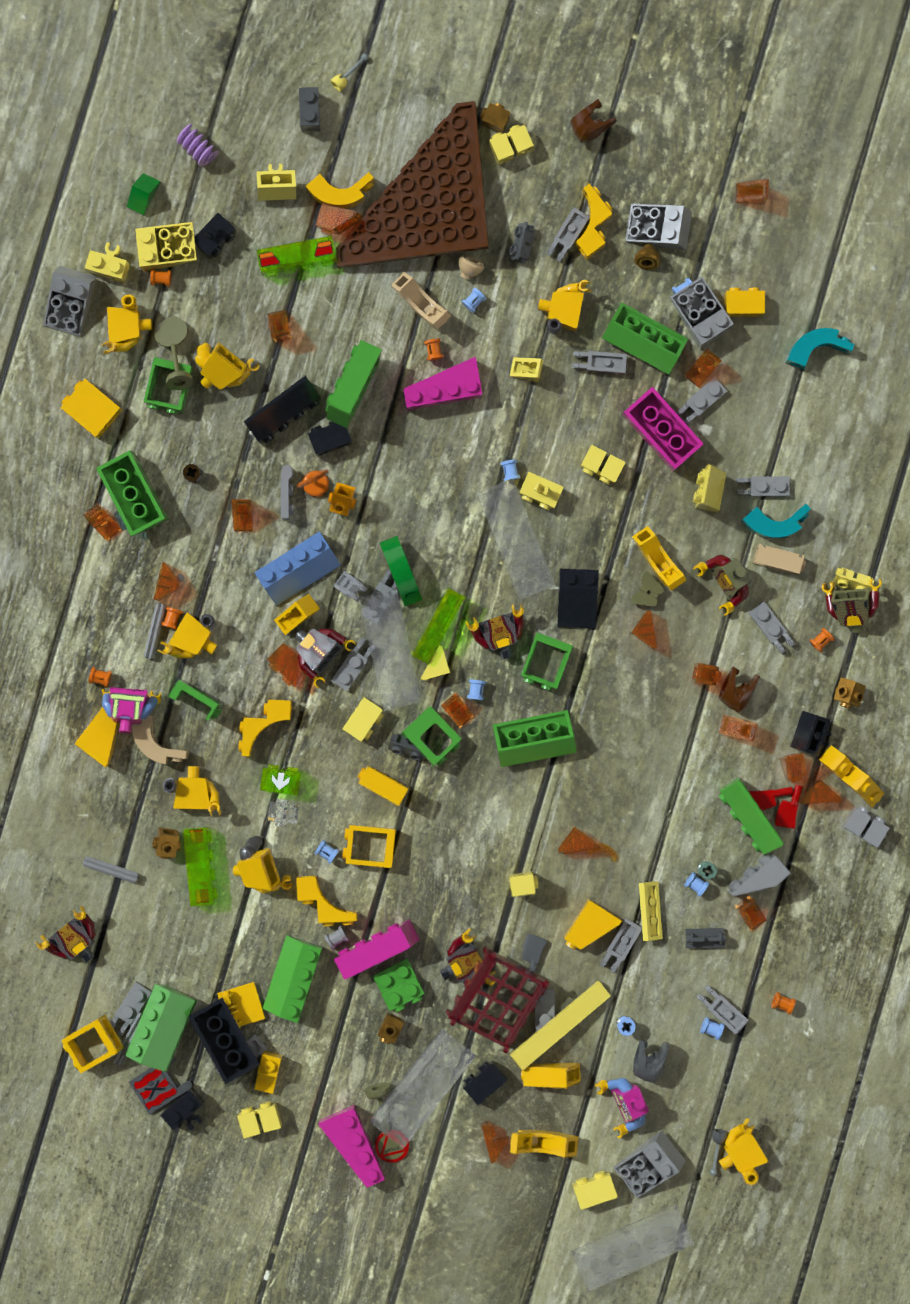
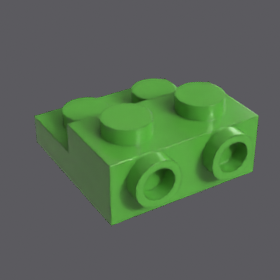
[373,958,424,1013]

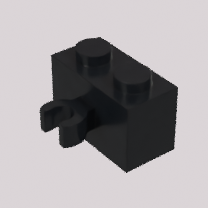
[194,213,236,259]
[790,711,832,757]
[160,1087,205,1131]

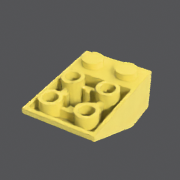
[135,222,197,271]
[693,465,726,512]

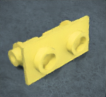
[832,567,874,591]

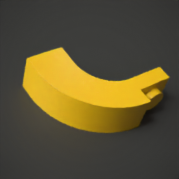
[306,172,375,209]
[632,526,687,591]
[510,1130,578,1158]

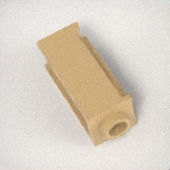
[753,544,806,575]

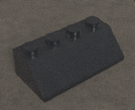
[243,375,321,445]
[189,997,260,1087]

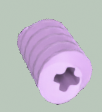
[177,124,219,167]

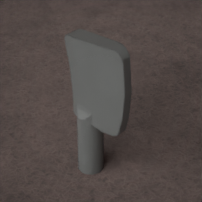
[522,934,547,981]

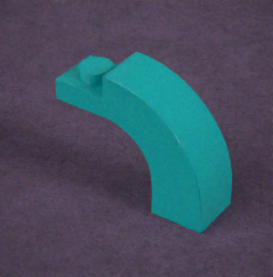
[785,328,855,369]
[741,504,811,539]

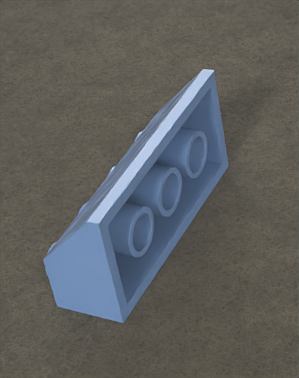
[254,531,341,606]

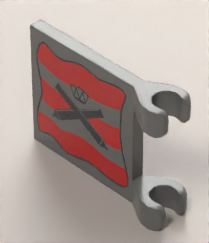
[129,1056,193,1115]

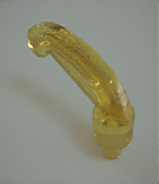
[588,843,617,862]

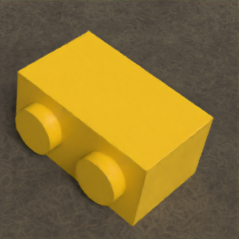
[724,287,765,317]

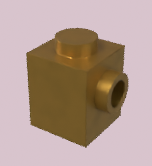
[480,103,511,134]
[377,1012,405,1044]

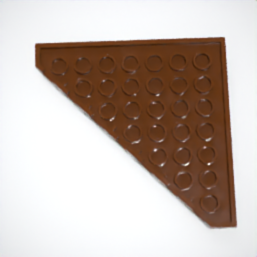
[336,101,489,269]

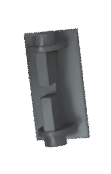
[509,222,535,264]
[388,733,429,761]
[685,928,726,948]

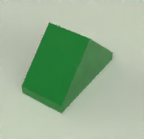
[127,173,161,216]

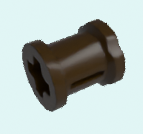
[183,464,202,483]

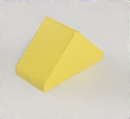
[510,357,543,382]
[420,645,450,680]

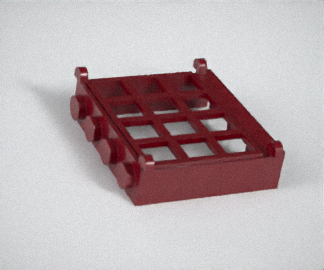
[446,947,549,1054]

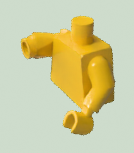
[101,294,152,355]
[195,342,259,389]
[719,1118,768,1185]

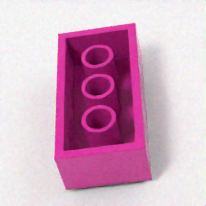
[622,387,703,472]

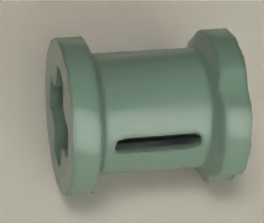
[698,861,717,880]

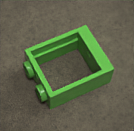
[143,357,194,415]
[521,633,573,691]

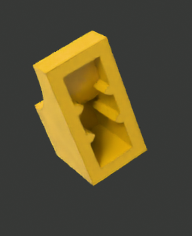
[274,594,320,635]
[255,1051,283,1094]

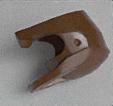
[570,99,617,143]
[719,666,760,713]

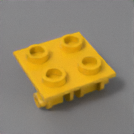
[217,982,265,1028]

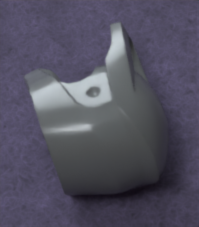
[633,1040,669,1084]

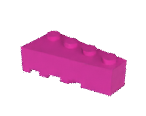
[403,357,482,411]
[334,919,420,980]
[318,1105,385,1188]

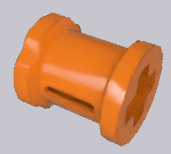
[150,268,172,287]
[424,338,444,361]
[161,607,183,629]
[809,628,835,653]
[89,667,112,688]
[771,992,796,1015]

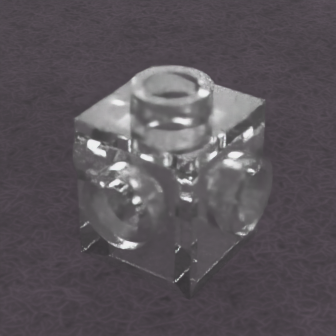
[268,799,299,827]

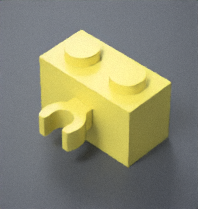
[257,164,296,201]
[85,242,130,283]
[519,472,564,511]

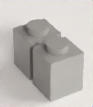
[842,806,890,848]

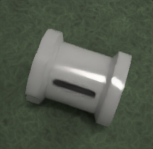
[324,926,349,950]

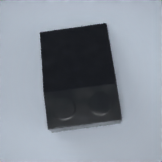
[557,568,599,628]

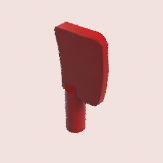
[774,784,803,829]
[749,787,793,810]

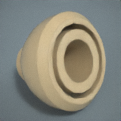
[459,254,484,280]

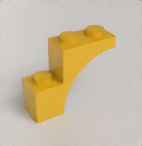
[575,183,613,260]
[238,700,292,756]
[818,745,885,808]
[296,875,357,926]

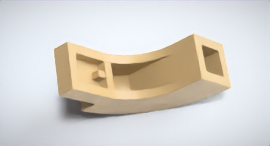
[391,272,451,329]
[132,715,189,764]

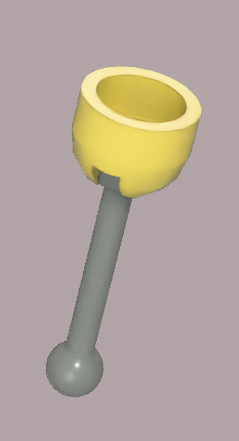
[330,54,369,92]

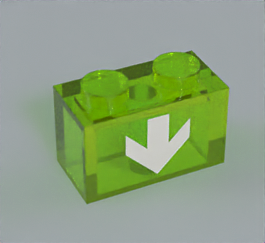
[260,764,302,795]

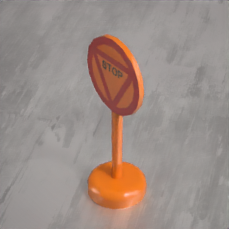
[297,469,329,497]

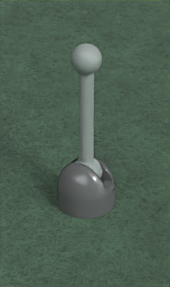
[710,1129,728,1176]

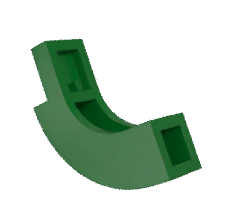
[380,536,423,607]

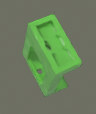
[168,680,223,721]
[401,706,462,767]

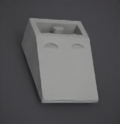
[625,204,692,249]
[43,266,96,336]
[670,277,734,349]
[727,853,791,896]
[613,1131,686,1198]

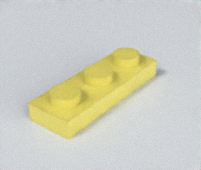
[639,881,663,941]

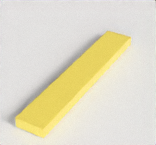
[510,981,611,1071]

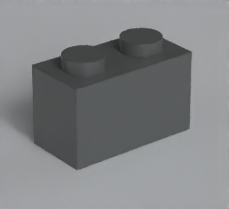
[299,87,321,132]

